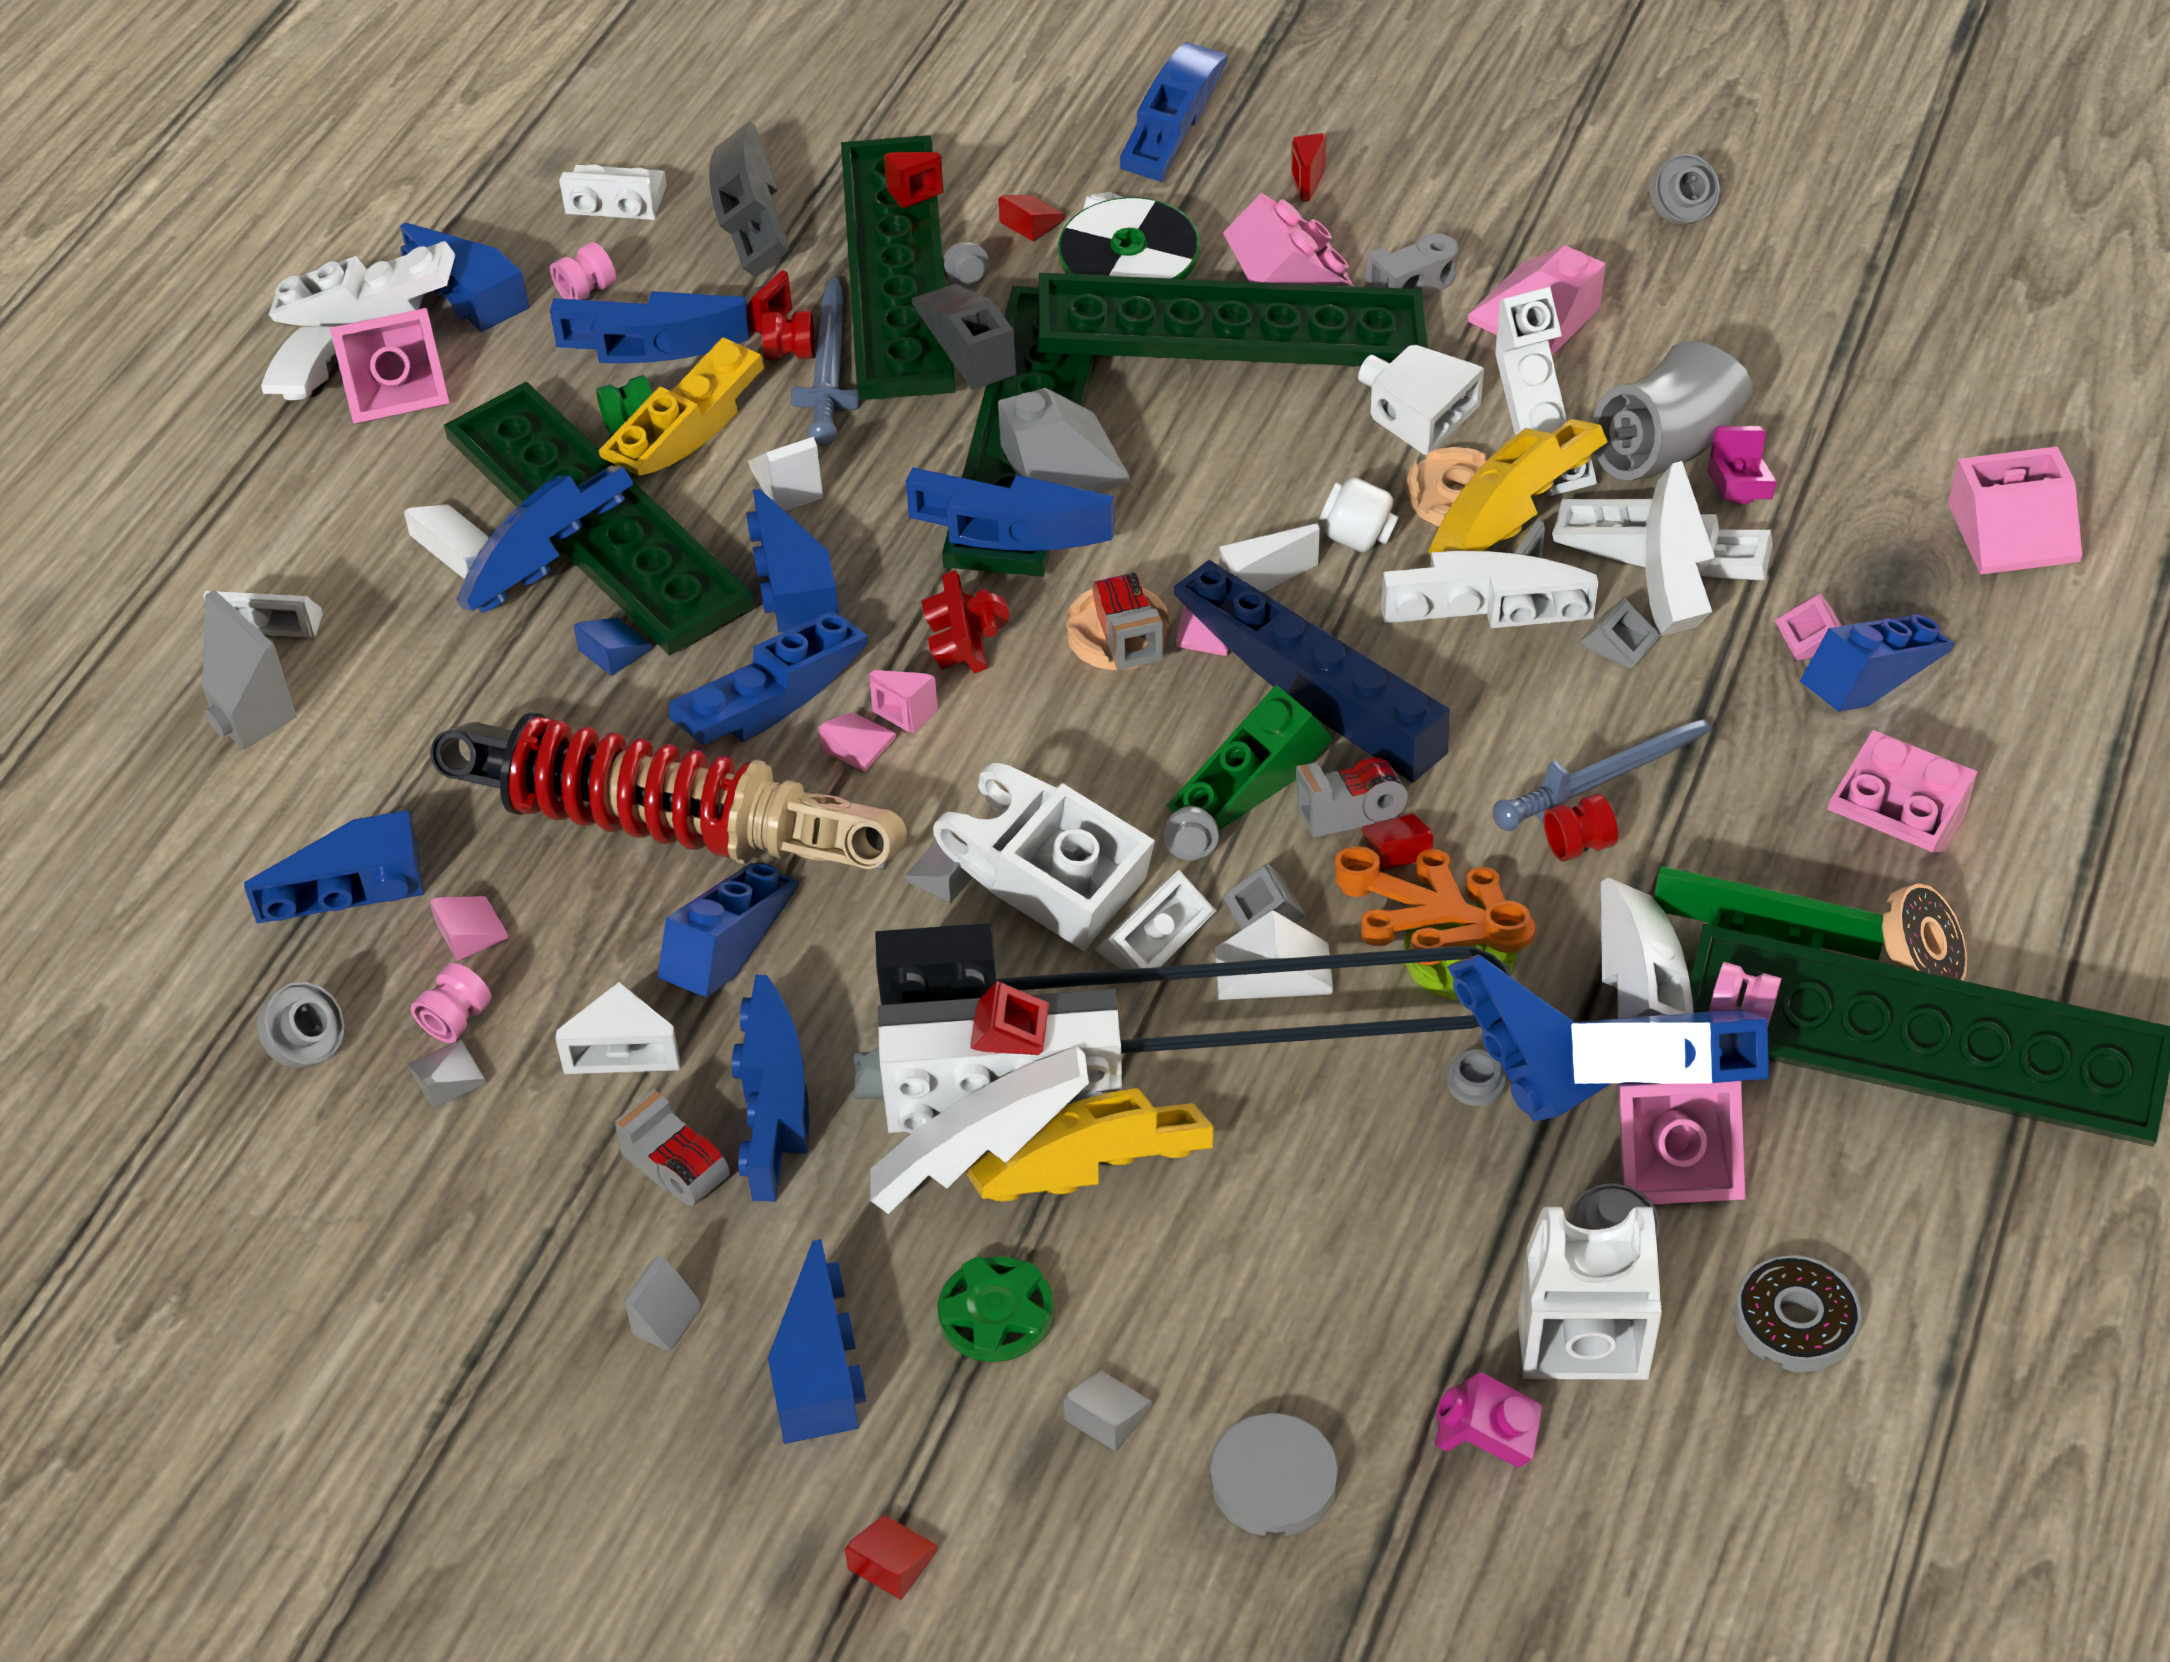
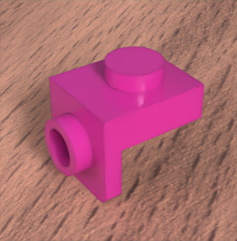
[1707,426,1776,504]
[1435,1372,1543,1468]

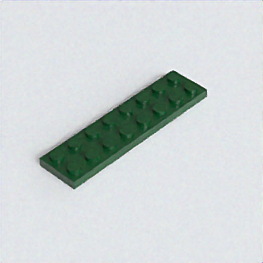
[841,135,955,400]
[1038,273,1428,367]
[942,286,1096,577]
[444,381,754,656]
[1690,924,2170,1147]

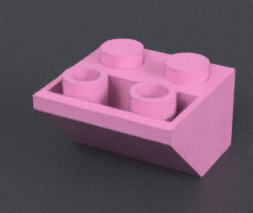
[1223,193,1354,286]
[1947,446,2082,575]
[1827,730,1978,853]

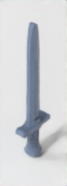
[791,278,859,446]
[1493,720,1712,831]

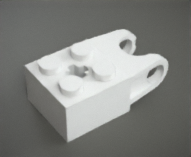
[933,763,1155,951]
[1518,1207,1662,1380]

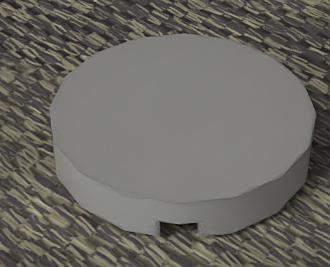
[1210,1413,1338,1536]

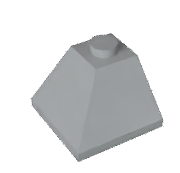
[998,388,1130,493]
[202,590,297,750]

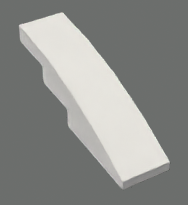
[1552,499,1773,580]
[870,1046,1089,1214]

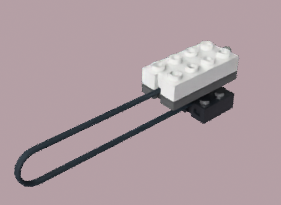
[853,923,1512,1133]

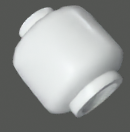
[1319,477,1398,553]

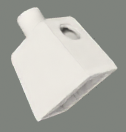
[1358,345,1484,455]

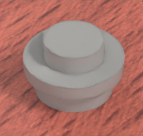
[943,242,989,289]
[1163,806,1219,861]
[1446,1049,1506,1106]

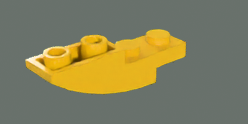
[598,337,764,476]
[1428,419,1608,557]
[966,1088,1213,1202]

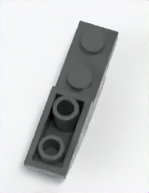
[709,121,789,276]

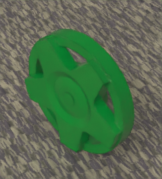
[938,1256,1054,1362]

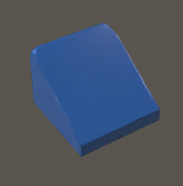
[574,617,652,676]

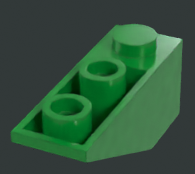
[1166,685,1333,830]

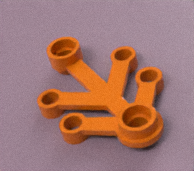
[1335,847,1536,965]

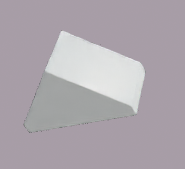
[748,437,823,511]
[1215,910,1333,1000]
[556,982,680,1074]

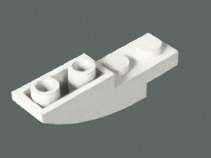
[269,241,456,327]
[1381,551,1598,628]
[1601,878,1693,1019]

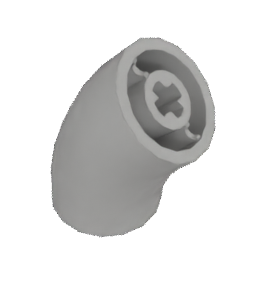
[1592,341,1753,481]

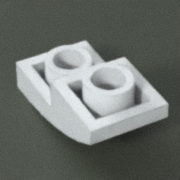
[261,327,336,400]

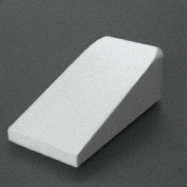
[1219,523,1320,593]

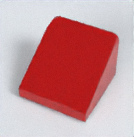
[1291,133,1326,202]
[884,152,944,208]
[998,195,1065,242]
[747,270,793,334]
[1361,814,1434,871]
[970,981,1049,1055]
[844,1515,938,1600]

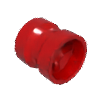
[761,311,815,360]
[1543,794,1618,862]

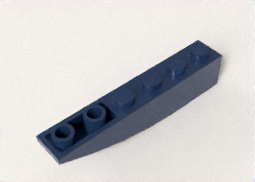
[1174,560,1450,783]

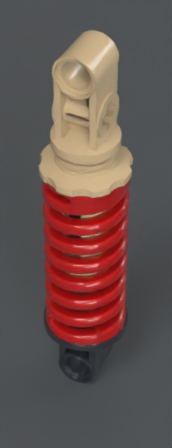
[430,712,907,869]

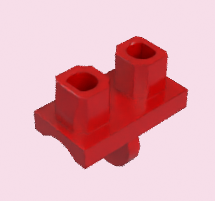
[921,570,1010,674]

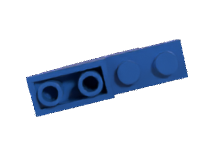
[1120,42,1228,182]
[550,291,751,364]
[456,466,633,613]
[906,467,1115,551]
[669,609,868,746]
[732,975,810,1202]

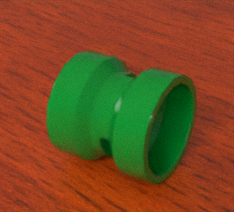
[596,375,652,435]

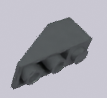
[912,284,1016,390]

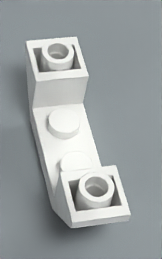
[1495,287,1597,497]

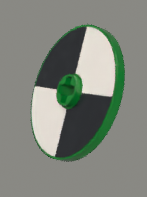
[1058,197,1200,279]

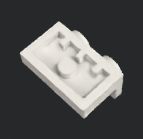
[559,165,667,220]

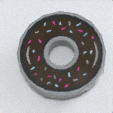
[1733,1255,1862,1373]

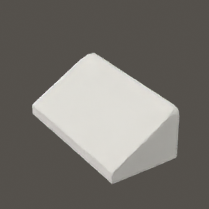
[404,505,490,579]
[203,591,323,638]
[1095,870,1217,983]

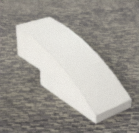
[1646,461,1715,637]

